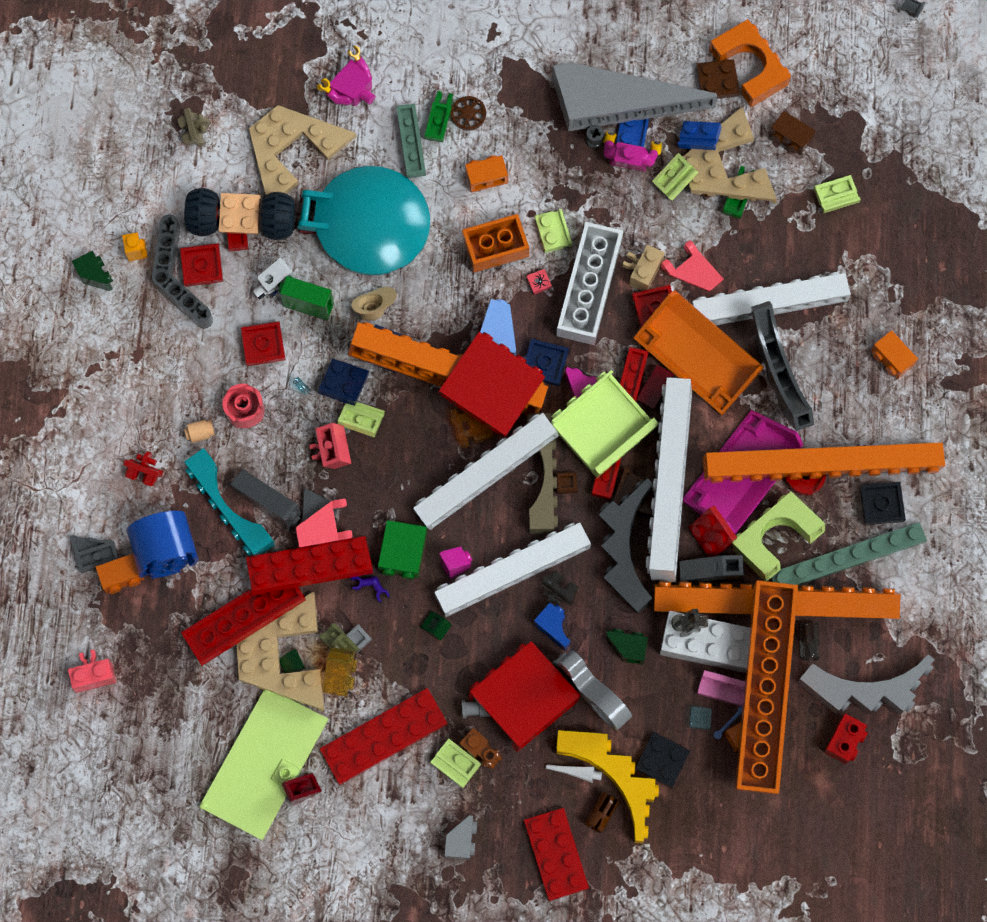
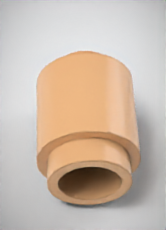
[184,419,215,443]

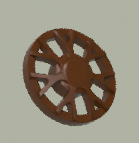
[451,96,486,131]

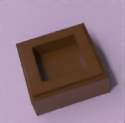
[556,472,577,494]

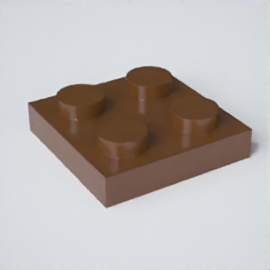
[696,59,740,99]

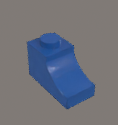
[534,603,570,651]

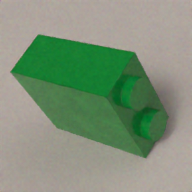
[279,276,334,321]
[378,520,427,580]

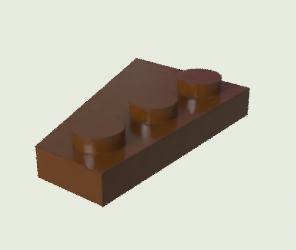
[614,466,656,517]

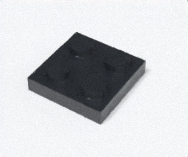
[859,482,906,525]
[635,732,690,789]

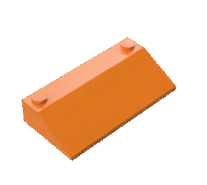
[634,290,764,415]

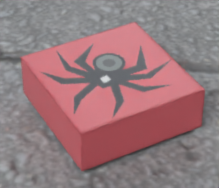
[526,269,552,295]

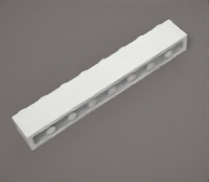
[692,272,851,325]
[413,413,559,530]
[434,523,591,618]

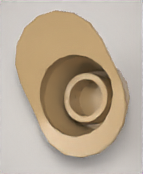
[352,287,397,321]

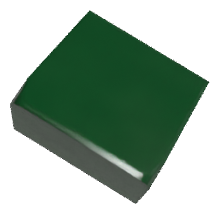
[420,611,451,641]
[279,648,305,673]

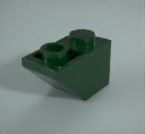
[72,250,113,291]
[606,629,648,665]

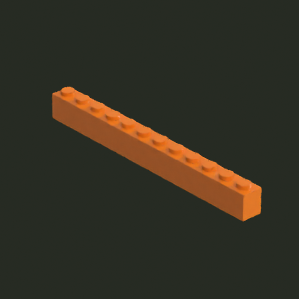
[703,442,945,483]
[653,581,901,619]

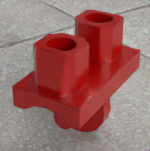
[124,451,164,486]

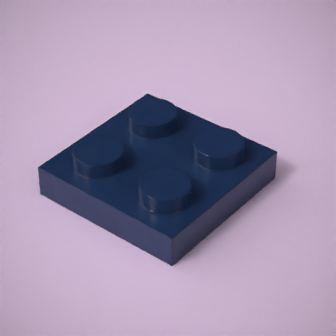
[525,339,569,386]
[318,358,369,406]

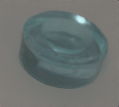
[293,376,311,395]

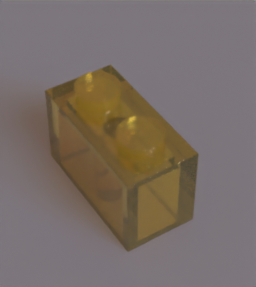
[323,647,358,697]

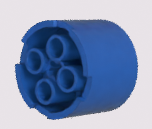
[126,511,199,579]

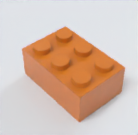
[462,214,530,273]

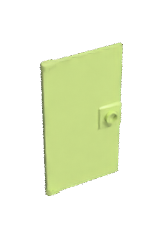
[199,690,329,841]

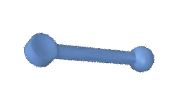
[714,706,743,739]

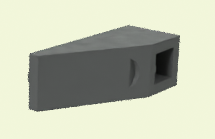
[679,555,743,582]

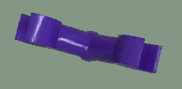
[351,576,390,603]

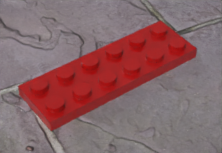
[246,536,373,595]
[181,587,306,666]
[320,688,448,785]

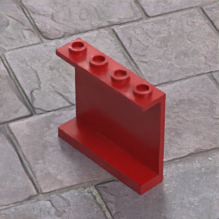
[437,332,546,438]
[468,641,581,752]

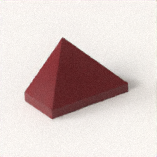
[282,773,322,806]

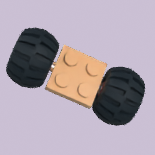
[184,188,295,240]

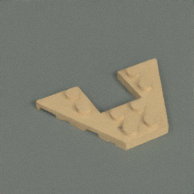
[249,105,357,195]
[683,107,777,204]
[237,592,324,711]

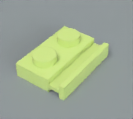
[652,153,699,201]
[814,175,861,213]
[535,209,572,253]
[337,402,385,437]
[430,739,481,788]

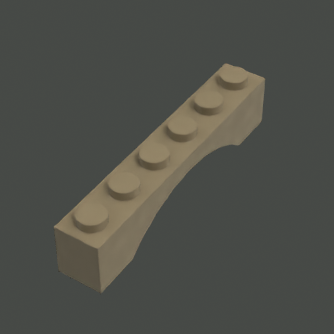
[527,413,558,534]

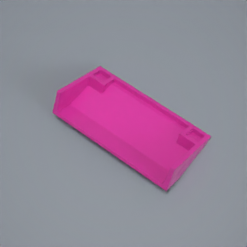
[683,410,804,534]

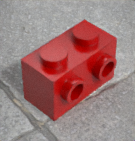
[824,714,868,764]

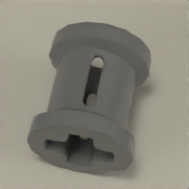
[901,0,926,18]
[586,125,604,149]

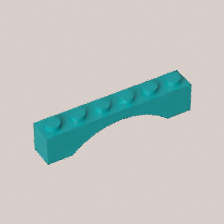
[184,448,275,556]

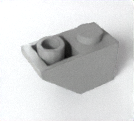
[445,816,477,860]

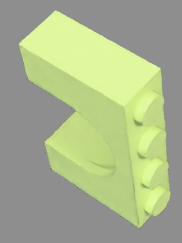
[732,492,825,581]

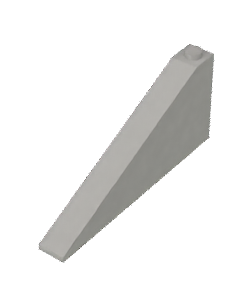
[552,63,717,131]

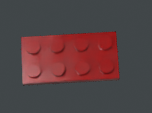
[524,808,589,901]

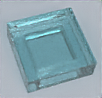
[689,706,712,730]

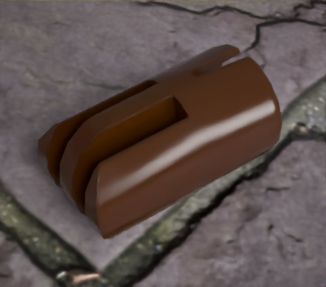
[585,791,620,833]

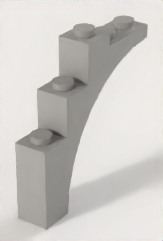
[797,655,935,714]

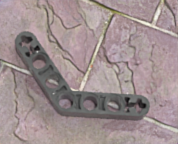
[152,214,213,329]

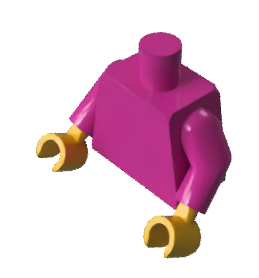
[317,46,376,106]
[603,131,662,172]

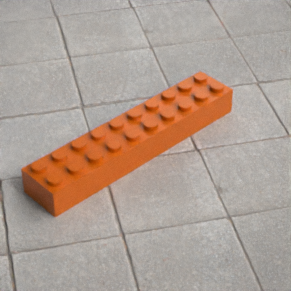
[348,322,548,416]
[735,580,798,795]

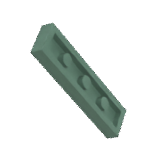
[396,104,426,178]

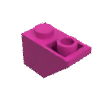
[565,367,598,399]

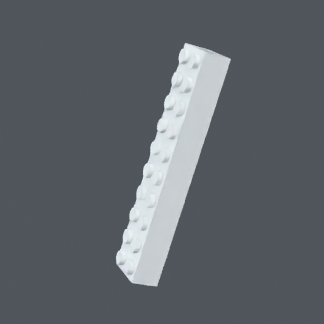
[646,378,692,582]

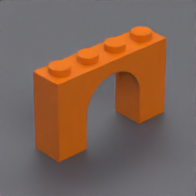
[709,19,791,107]

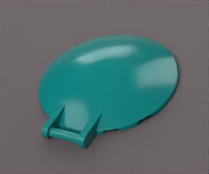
[297,166,430,275]

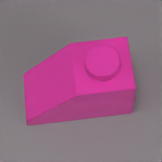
[439,546,473,580]

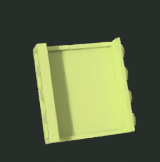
[551,370,659,478]

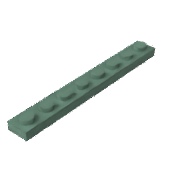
[770,522,927,586]

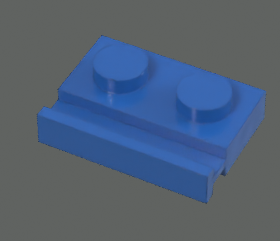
[617,119,649,147]
[678,121,722,150]

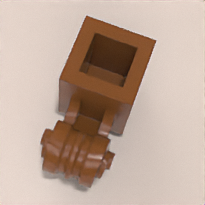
[460,728,502,770]

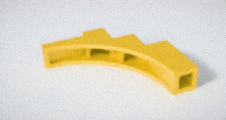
[556,730,659,844]

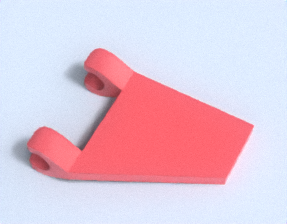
[661,240,724,292]
[295,499,353,547]

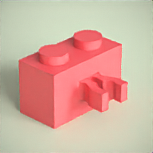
[309,423,352,469]
[68,650,117,693]

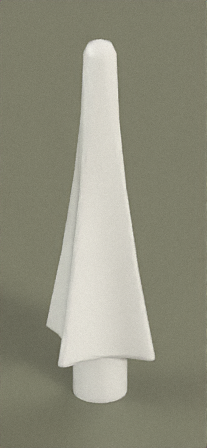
[545,764,602,783]

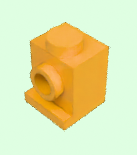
[122,232,148,261]

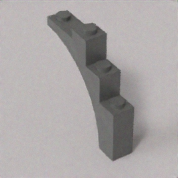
[751,301,814,431]
[599,478,653,614]

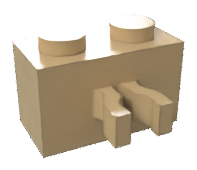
[622,245,665,291]

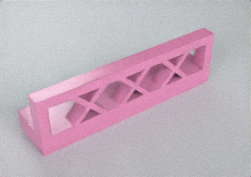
[697,670,745,706]

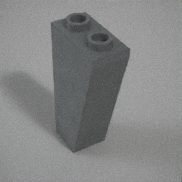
[230,469,301,531]

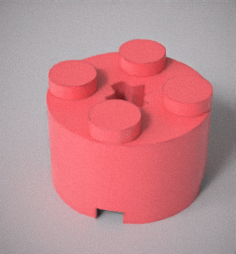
[222,384,265,429]

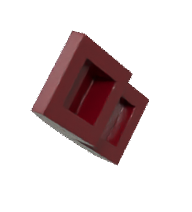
[637,365,675,409]

